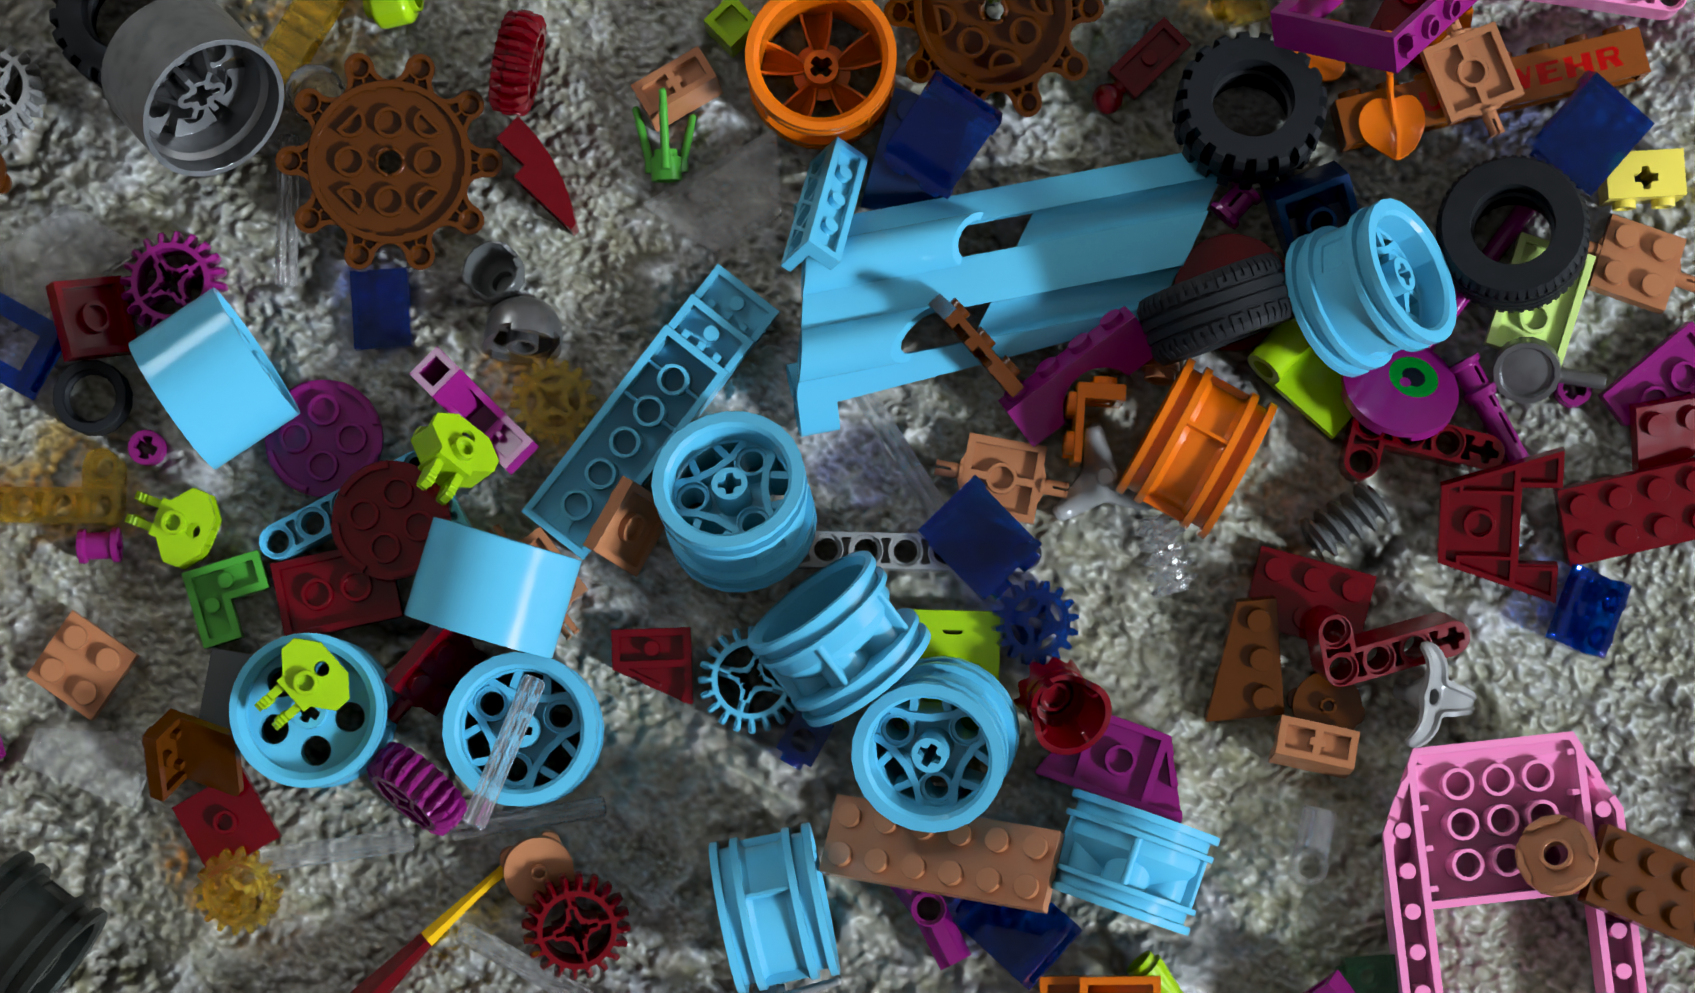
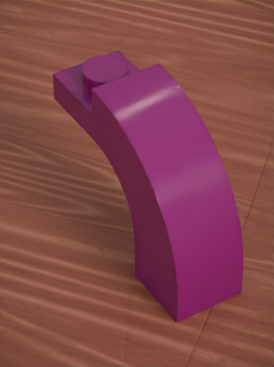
[409,346,539,475]

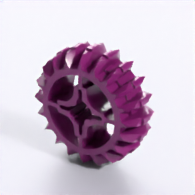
[120,231,228,329]
[366,742,467,836]

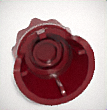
[1014,657,1112,755]

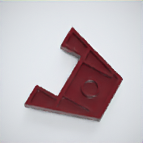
[1436,447,1565,603]

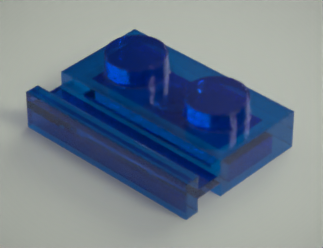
[350,267,413,351]

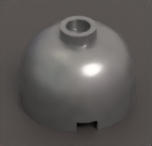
[483,293,563,366]

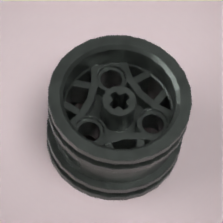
[0,851,108,993]

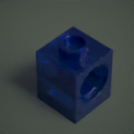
[776,710,835,771]

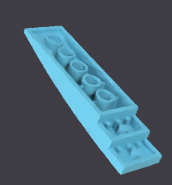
[521,264,781,560]

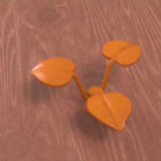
[1294,6,1473,160]

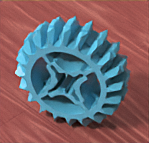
[698,626,796,734]

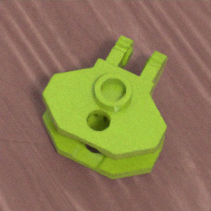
[410,412,499,506]
[124,488,223,570]
[254,638,350,731]

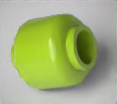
[363,0,424,29]

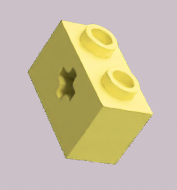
[1596,148,1687,211]

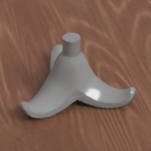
[1052,423,1153,521]
[1393,641,1477,748]

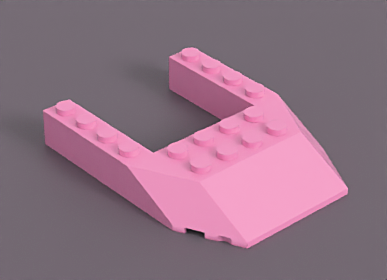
[1382,731,1647,993]

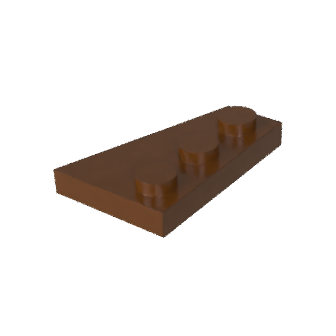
[1204,595,1285,722]

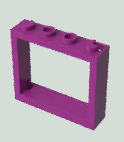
[1270,0,1478,73]

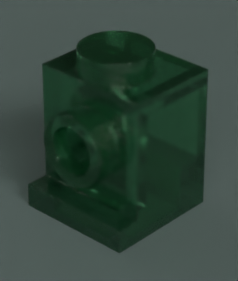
[1335,952,1398,993]

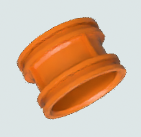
[745,0,897,150]
[1115,357,1278,539]

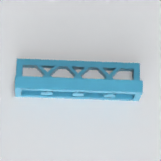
[781,136,868,272]

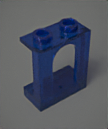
[0,292,62,400]

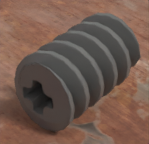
[1300,483,1391,561]

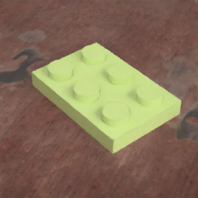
[1483,232,1596,367]

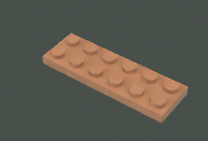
[819,794,1065,914]

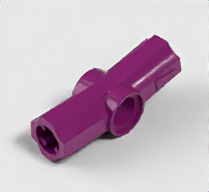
[889,886,972,970]

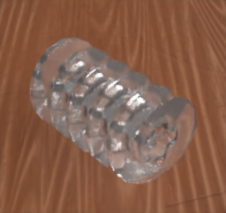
[1134,513,1198,598]

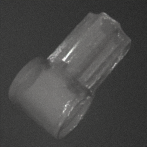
[1287,805,1338,887]

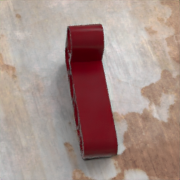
[1338,416,1505,482]
[1304,605,1470,687]

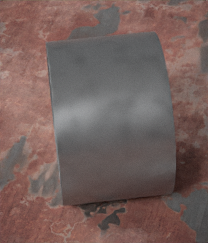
[101,0,284,177]

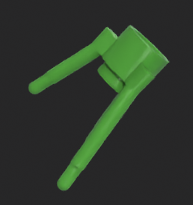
[632,88,696,183]

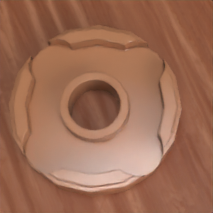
[1515,814,1599,897]

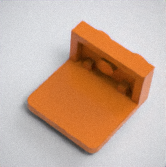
[1062,376,1126,468]

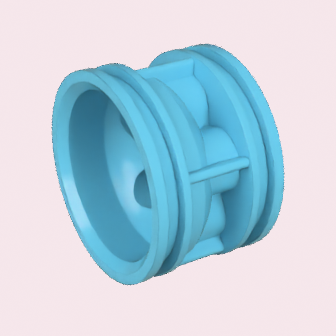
[747,551,931,727]
[229,633,397,788]
[1051,788,1221,936]

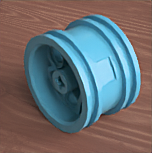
[1284,198,1457,378]
[651,411,817,592]
[442,652,604,807]
[851,656,1020,833]

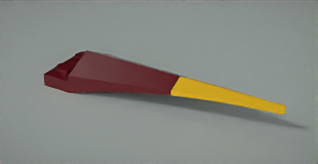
[350,865,504,993]

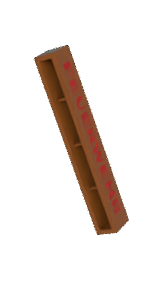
[1329,24,1651,153]

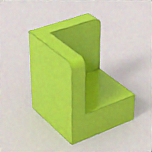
[703,0,755,58]

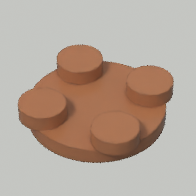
[499,830,575,906]

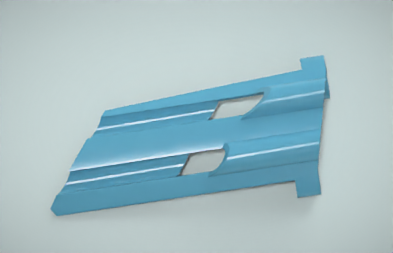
[786,153,1218,437]

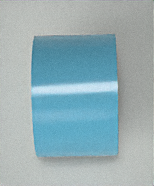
[128,287,300,470]
[404,516,582,658]

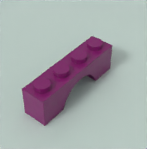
[998,306,1153,447]

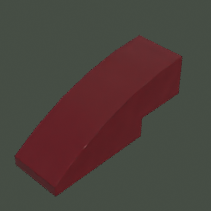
[496,116,579,236]

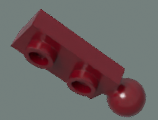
[1092,17,1191,114]

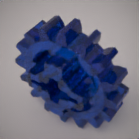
[992,580,1079,665]

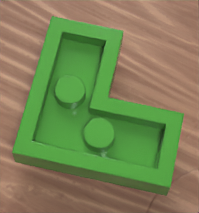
[181,549,271,649]

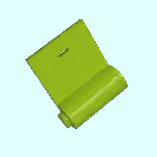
[1248,318,1352,440]
[895,609,1001,730]

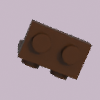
[142,708,244,802]

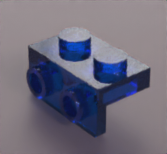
[1545,564,1632,659]

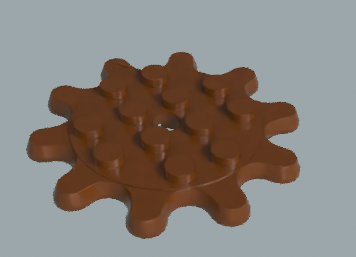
[884,0,1104,118]
[275,53,503,270]

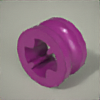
[1553,383,1593,408]
[128,430,167,467]

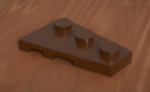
[928,294,1024,398]

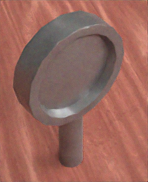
[1493,337,1607,404]

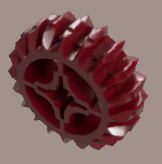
[488,9,547,116]
[521,871,631,980]

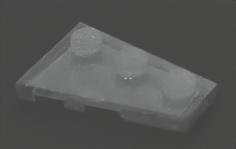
[22,728,147,808]

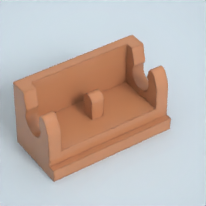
[630,46,723,132]
[1268,715,1360,779]

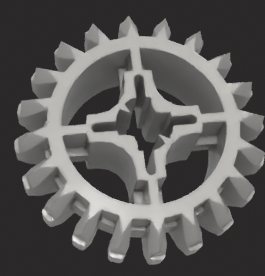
[0,44,47,146]

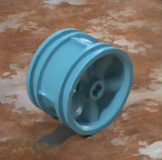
[709,822,840,993]

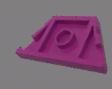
[1035,715,1183,823]

